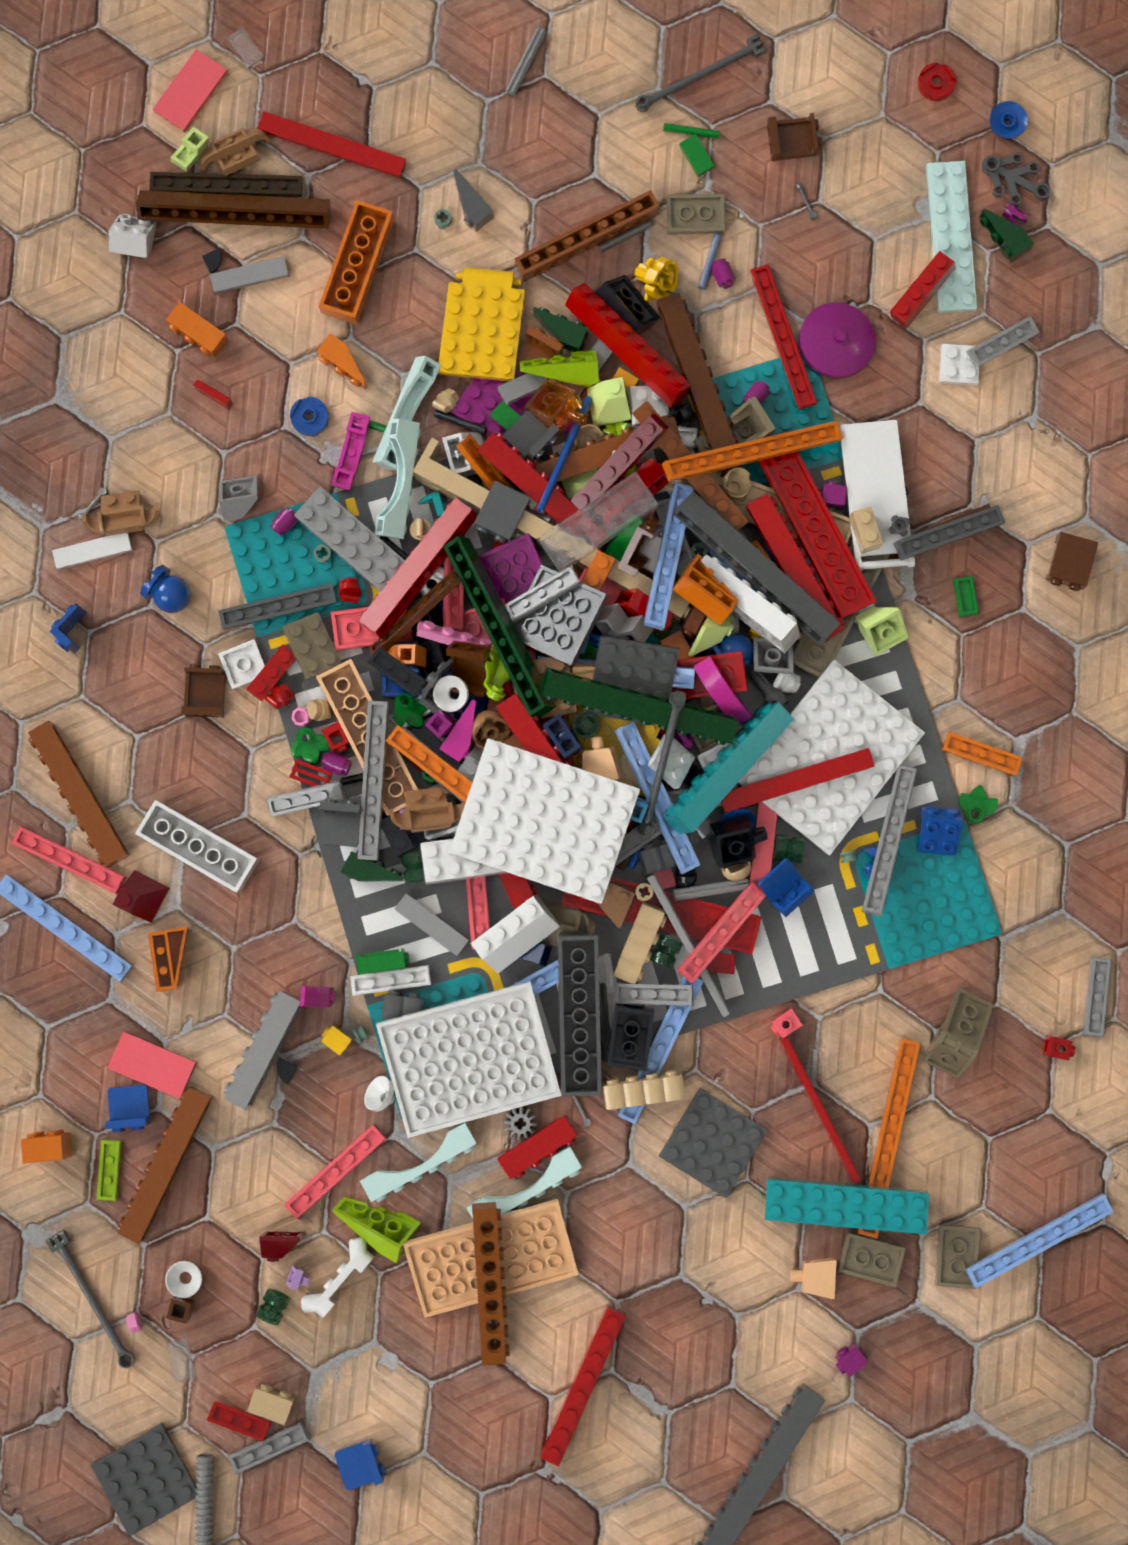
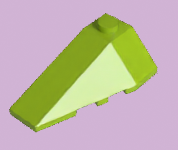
[520,350,599,387]
[332,1197,421,1263]

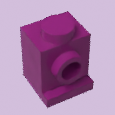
[425,710,456,738]

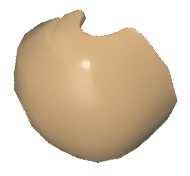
[574,424,603,448]
[722,467,752,499]
[721,862,751,881]

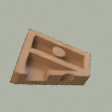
[596,882,635,929]

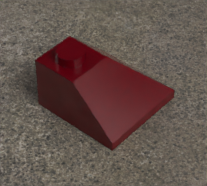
[112,870,170,923]
[259,1231,305,1262]

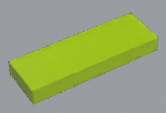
[96,1139,122,1201]

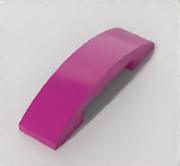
[331,411,370,491]
[694,656,753,726]

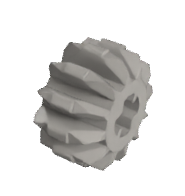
[504,1106,537,1140]

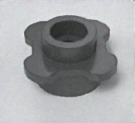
[889,515,910,537]

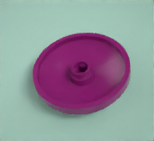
[799,302,876,379]

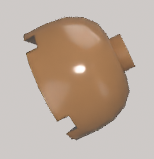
[471,710,510,749]

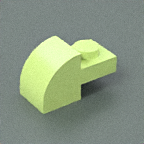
[171,127,209,172]

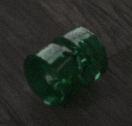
[573,713,601,738]
[773,835,804,863]
[400,852,425,883]
[650,934,683,969]
[255,1288,291,1326]

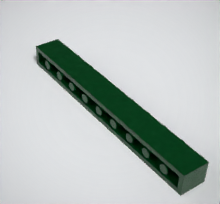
[443,536,556,717]
[540,667,739,745]

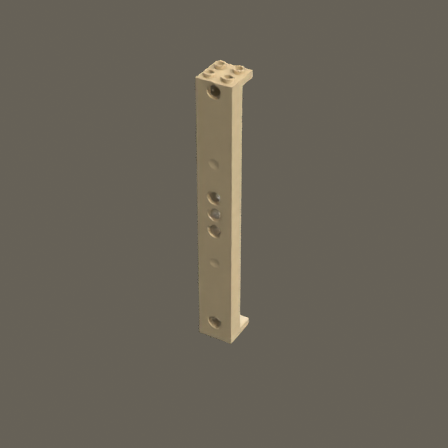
[413,438,691,624]

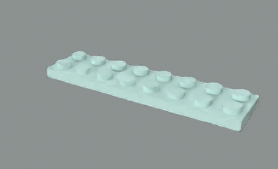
[926,161,977,313]

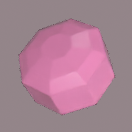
[292,707,311,726]
[126,1312,143,1333]

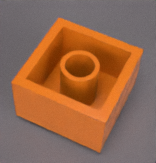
[21,1129,72,1164]

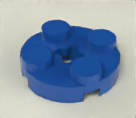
[290,397,329,437]

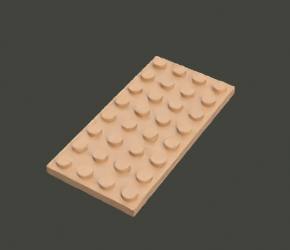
[403,1199,579,1318]

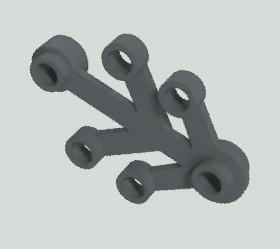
[982,152,1050,207]

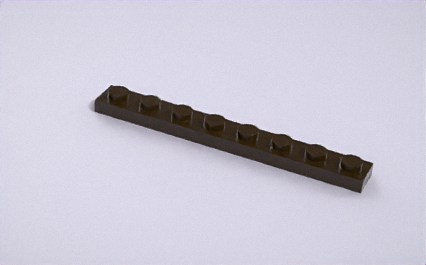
[149,172,303,197]

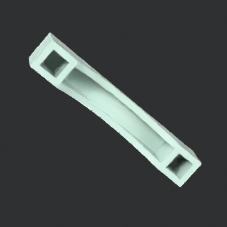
[372,356,441,470]
[375,419,421,539]
[360,1122,477,1203]
[466,1145,582,1219]

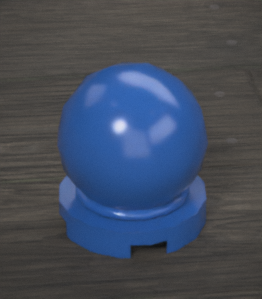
[140,564,191,613]
[706,633,753,668]

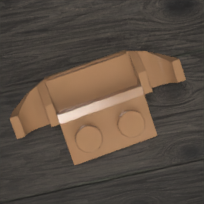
[199,127,271,176]
[82,490,159,536]
[389,787,466,833]

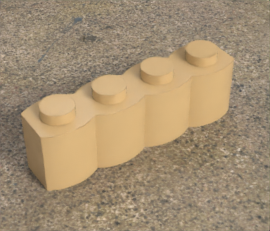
[613,901,667,984]
[602,1070,686,1110]

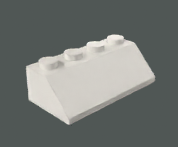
[470,895,561,973]

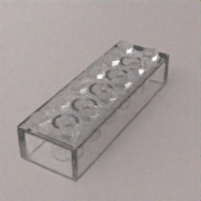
[537,472,658,573]

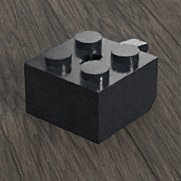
[709,815,768,869]

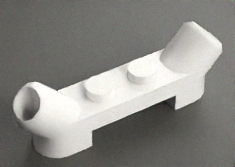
[301,1237,375,1319]

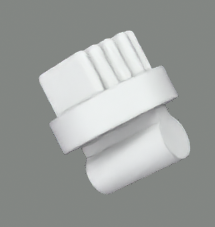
[773,672,801,694]

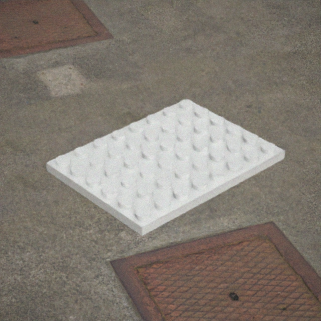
[738,660,925,855]
[449,738,640,904]
[376,981,561,1138]

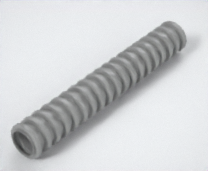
[195,1453,214,1545]

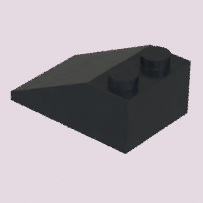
[381,812,431,858]
[607,1003,654,1071]

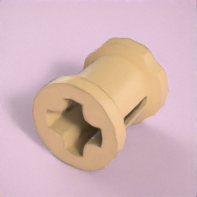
[635,883,653,901]

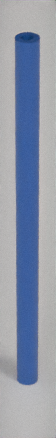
[536,396,592,513]

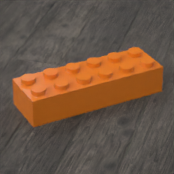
[319,200,395,325]

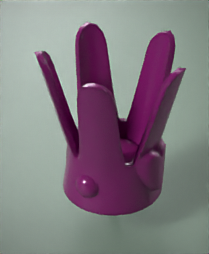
[1002,203,1031,226]
[673,731,695,750]

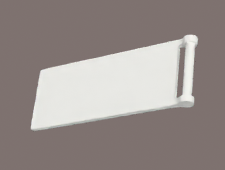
[839,420,915,572]

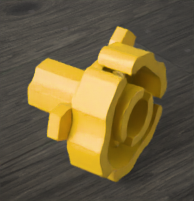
[634,257,679,302]

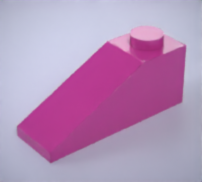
[439,699,476,762]
[300,986,335,1007]

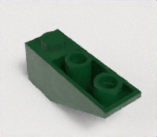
[979,209,1034,263]
[533,307,588,352]
[340,850,405,882]

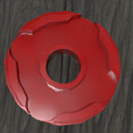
[918,63,956,101]

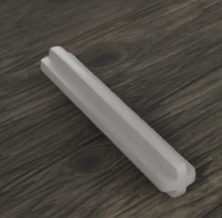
[506,27,546,96]
[673,878,749,901]

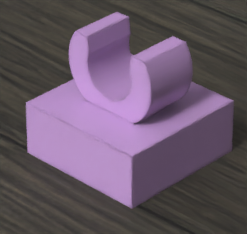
[286,1264,310,1290]

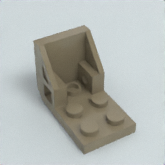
[693,396,776,453]
[923,987,994,1078]

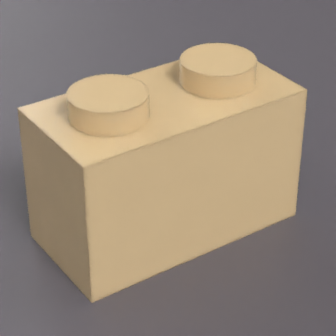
[849,507,883,554]
[247,1384,295,1425]

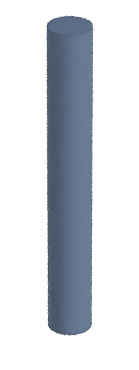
[698,233,722,290]

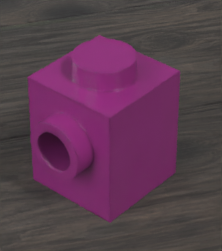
[818,482,847,509]
[835,1343,869,1377]

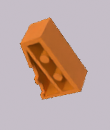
[672,553,739,625]
[148,927,188,992]

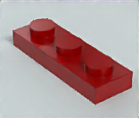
[246,644,296,702]
[207,1401,271,1442]

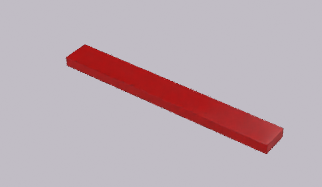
[257,111,406,178]
[750,264,817,411]
[721,748,875,813]
[779,1037,861,1183]

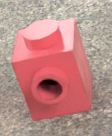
[770,1008,803,1038]

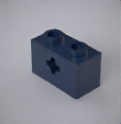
[543,714,585,759]

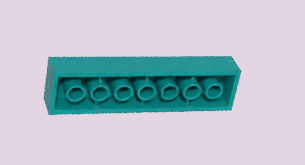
[663,702,794,834]
[765,1177,929,1235]

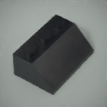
[596,275,660,335]

